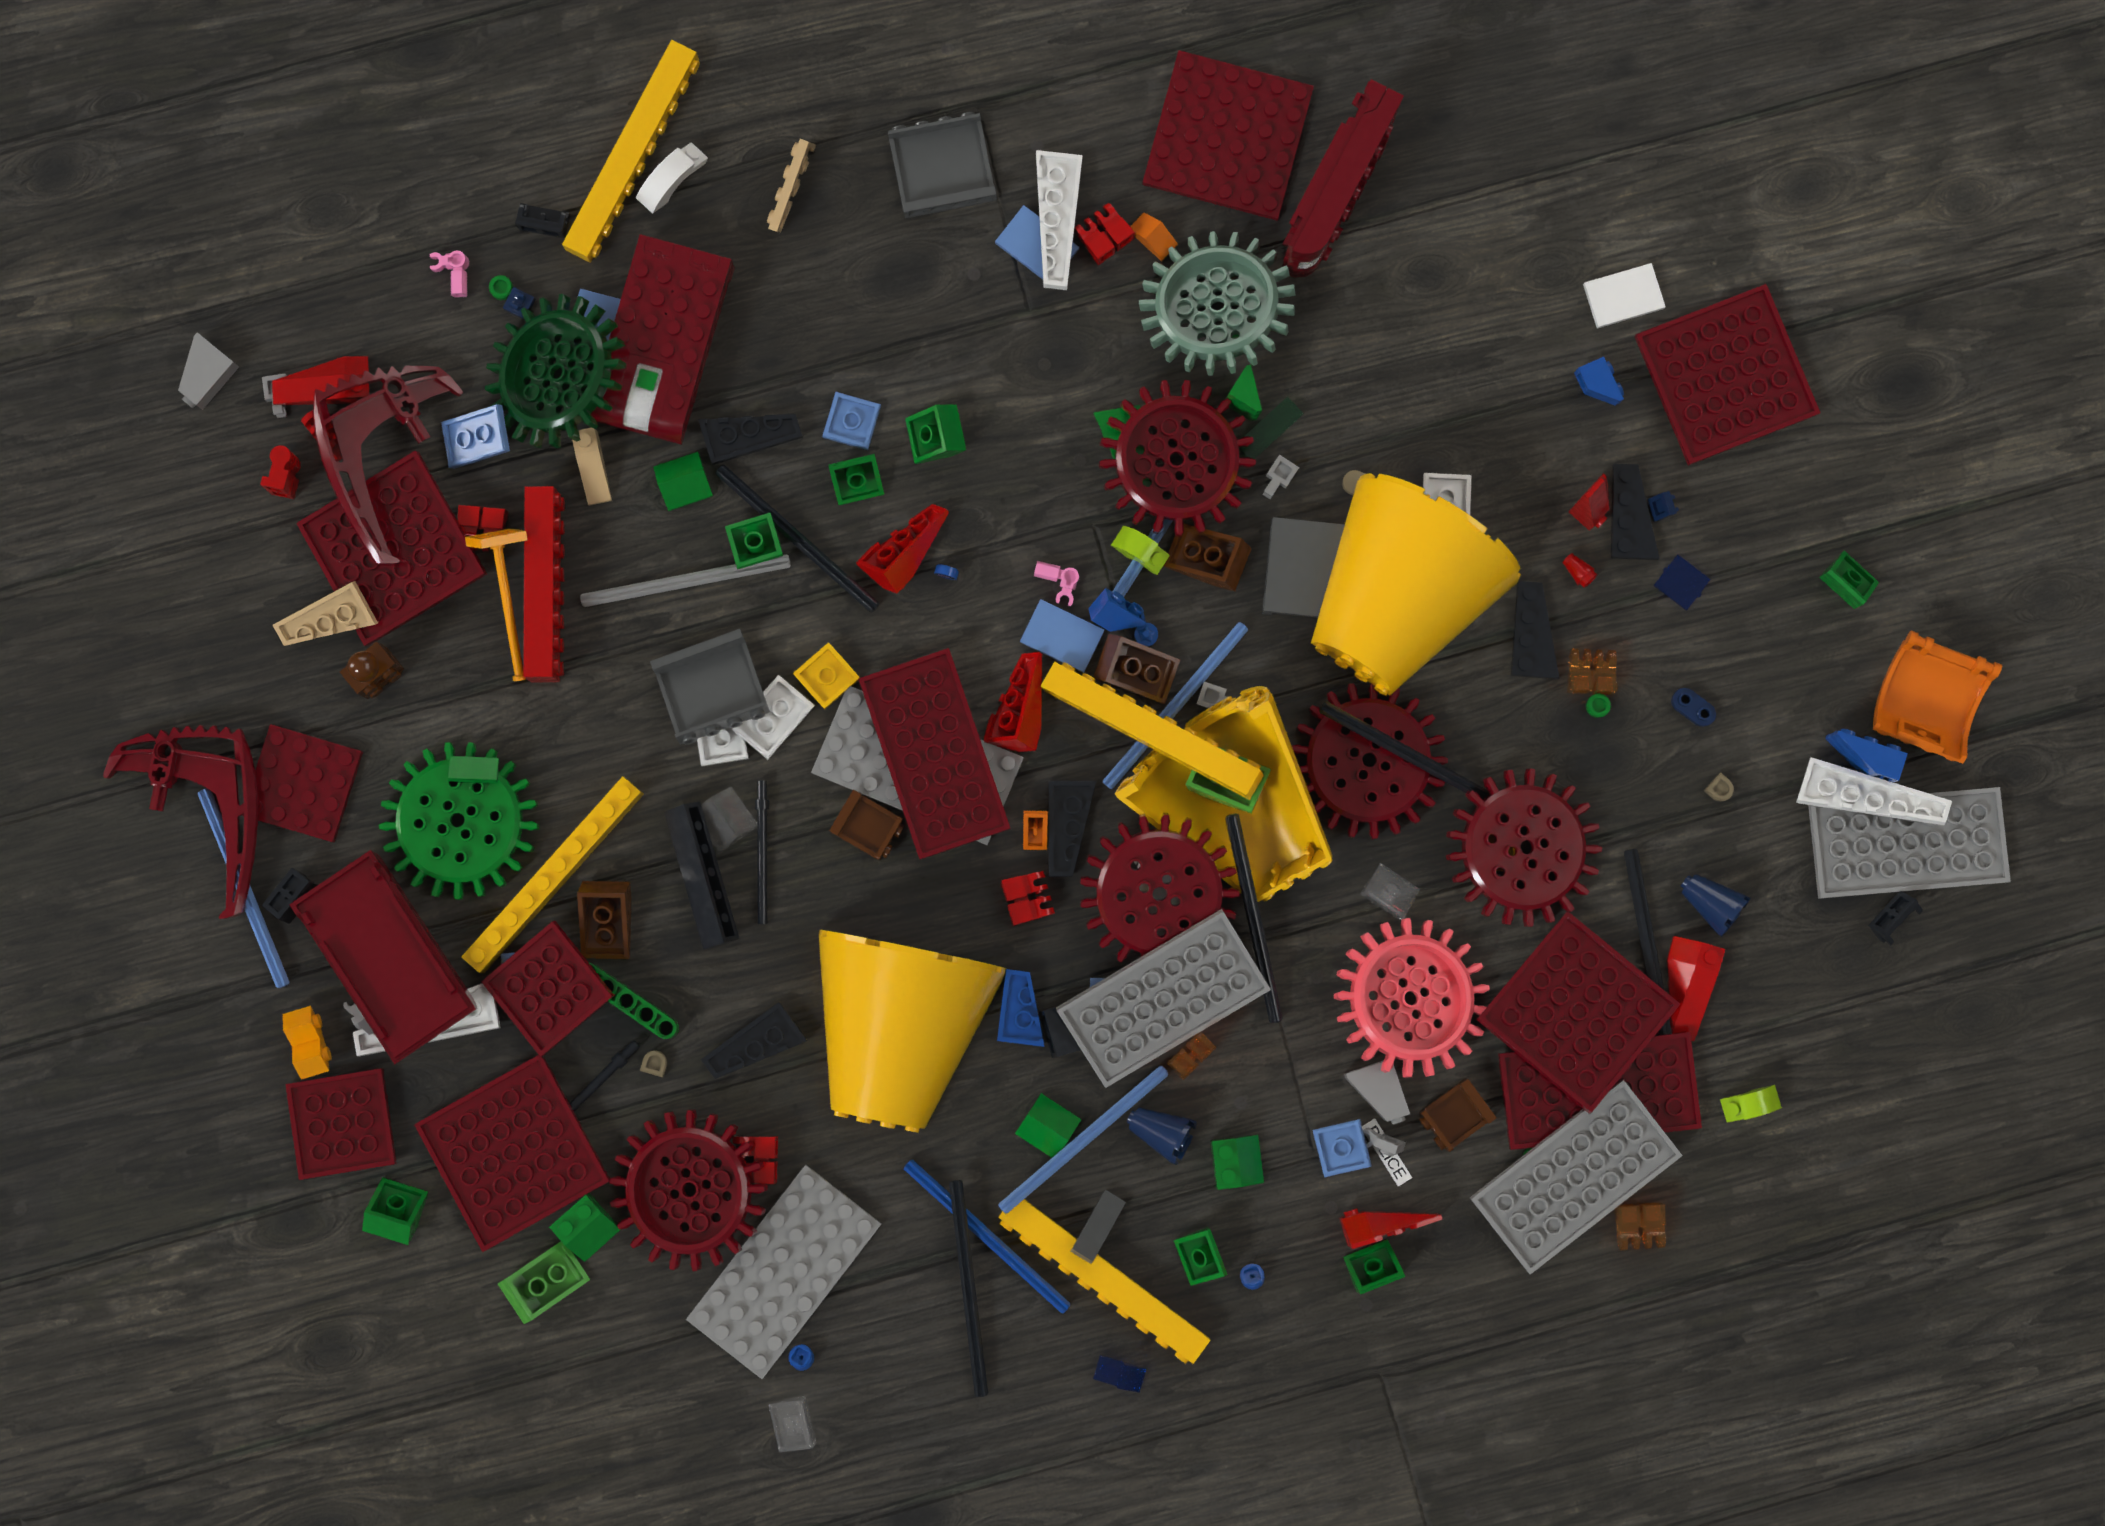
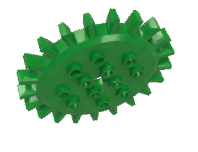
[379,742,539,900]

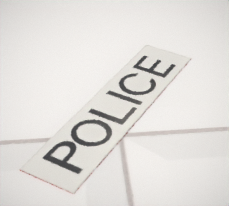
[1362,1118,1412,1186]

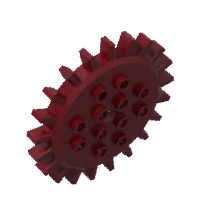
[1099,380,1256,537]
[1292,683,1448,840]
[1446,768,1602,927]
[1080,813,1240,962]
[609,1109,768,1271]

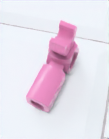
[430,250,469,298]
[1034,561,1079,606]

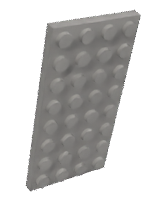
[811,687,1024,846]
[1808,787,2011,899]
[1056,909,1271,1088]
[1470,1079,1683,1274]
[686,1165,882,1379]

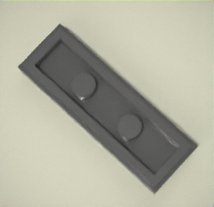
[1070,1190,1126,1264]

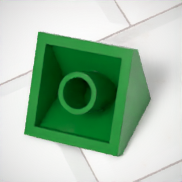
[1226,365,1262,421]
[653,452,713,511]
[828,454,885,505]
[725,513,783,570]
[1819,551,1879,609]
[1015,1093,1081,1158]
[1173,1227,1228,1286]
[1343,1239,1405,1295]

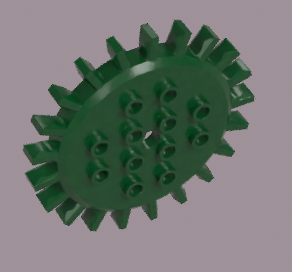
[485,294,626,449]

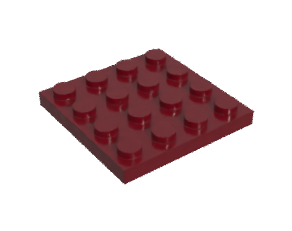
[242,724,363,843]
[482,921,615,1057]
[285,1068,397,1180]

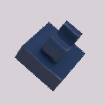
[503,287,536,320]
[1647,491,1679,522]

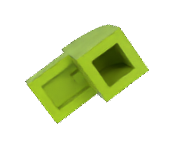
[1111,525,1170,575]
[1720,1085,1782,1123]

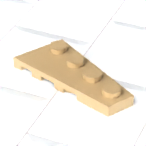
[767,139,816,233]
[273,581,378,646]

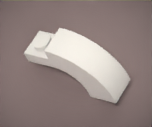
[636,143,708,214]

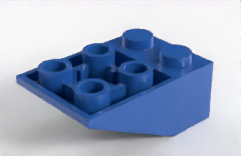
[1825,729,1908,782]

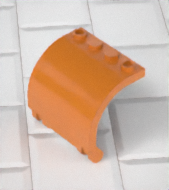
[1873,630,2002,764]

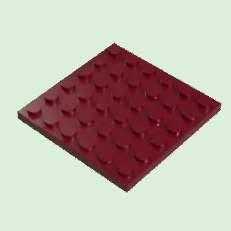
[1142,50,1314,221]
[1634,284,1821,466]
[296,450,487,646]
[1477,911,1680,1114]
[414,1055,610,1252]

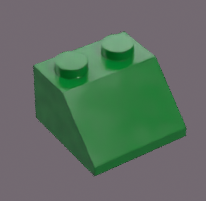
[905,405,966,464]
[1210,1135,1264,1190]
[362,1177,428,1245]
[549,1193,621,1262]

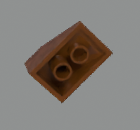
[1163,523,1252,591]
[1093,634,1180,704]
[577,881,632,959]

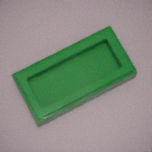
[448,756,499,783]

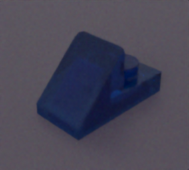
[1093,1355,1146,1393]

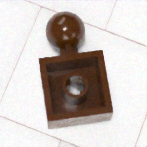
[340,642,404,699]

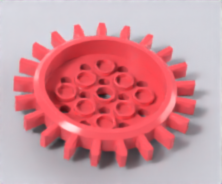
[1334,918,1490,1078]

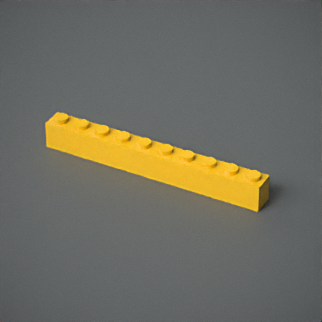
[562,40,700,263]
[1041,662,1264,800]
[462,776,644,973]
[998,1199,1211,1364]

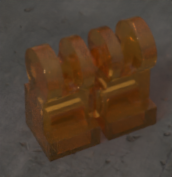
[1567,648,1618,695]
[1167,1032,1216,1080]
[1614,1202,1666,1251]

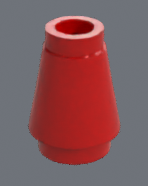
[1562,553,1597,588]

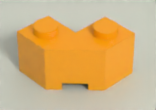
[283,1006,332,1080]

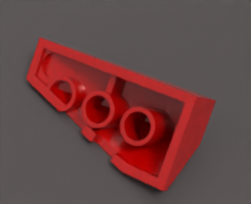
[272,356,370,405]
[1569,473,1609,531]
[856,504,949,594]
[983,652,1042,752]
[1667,936,1725,1042]
[1339,1208,1443,1249]

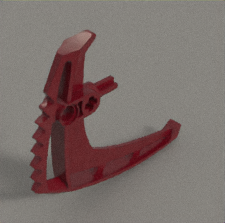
[313,365,463,566]
[103,725,258,919]

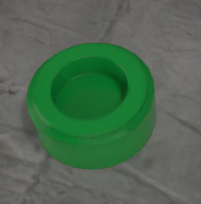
[489,275,513,300]
[1586,693,1611,718]

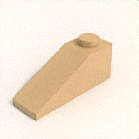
[572,428,612,506]

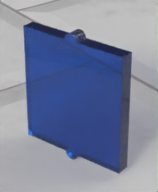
[1653,554,1711,611]

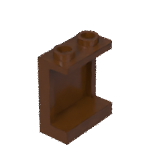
[829,790,905,861]
[1419,1078,1496,1152]

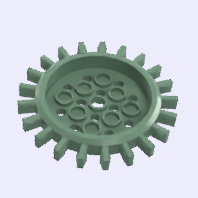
[1139,231,1295,376]

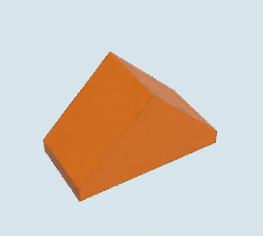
[1130,213,1178,262]
[1023,811,1048,850]

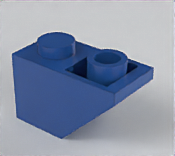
[1574,357,1624,406]
[1088,588,1146,632]

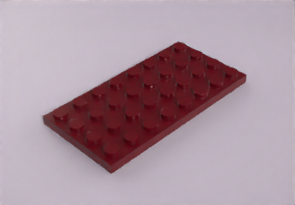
[858,648,1011,860]
[1498,1032,1702,1150]

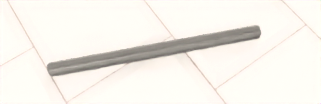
[580,555,791,607]

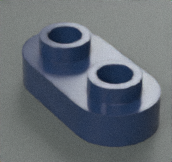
[1671,688,1716,727]

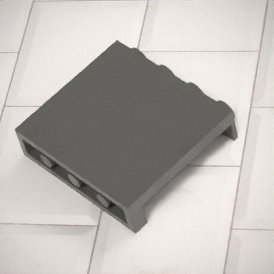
[888,112,997,218]
[1262,517,1345,618]
[650,629,770,745]

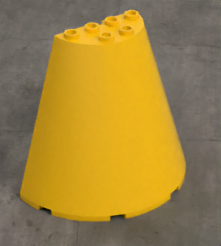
[1311,473,1521,696]
[1115,686,1333,902]
[819,930,1007,1133]

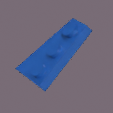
[997,969,1045,1047]

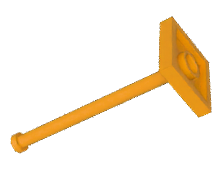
[465,529,527,681]

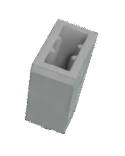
[178,333,239,410]
[1344,1060,1410,1124]

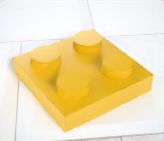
[793,642,860,710]

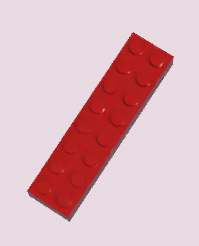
[523,486,565,683]

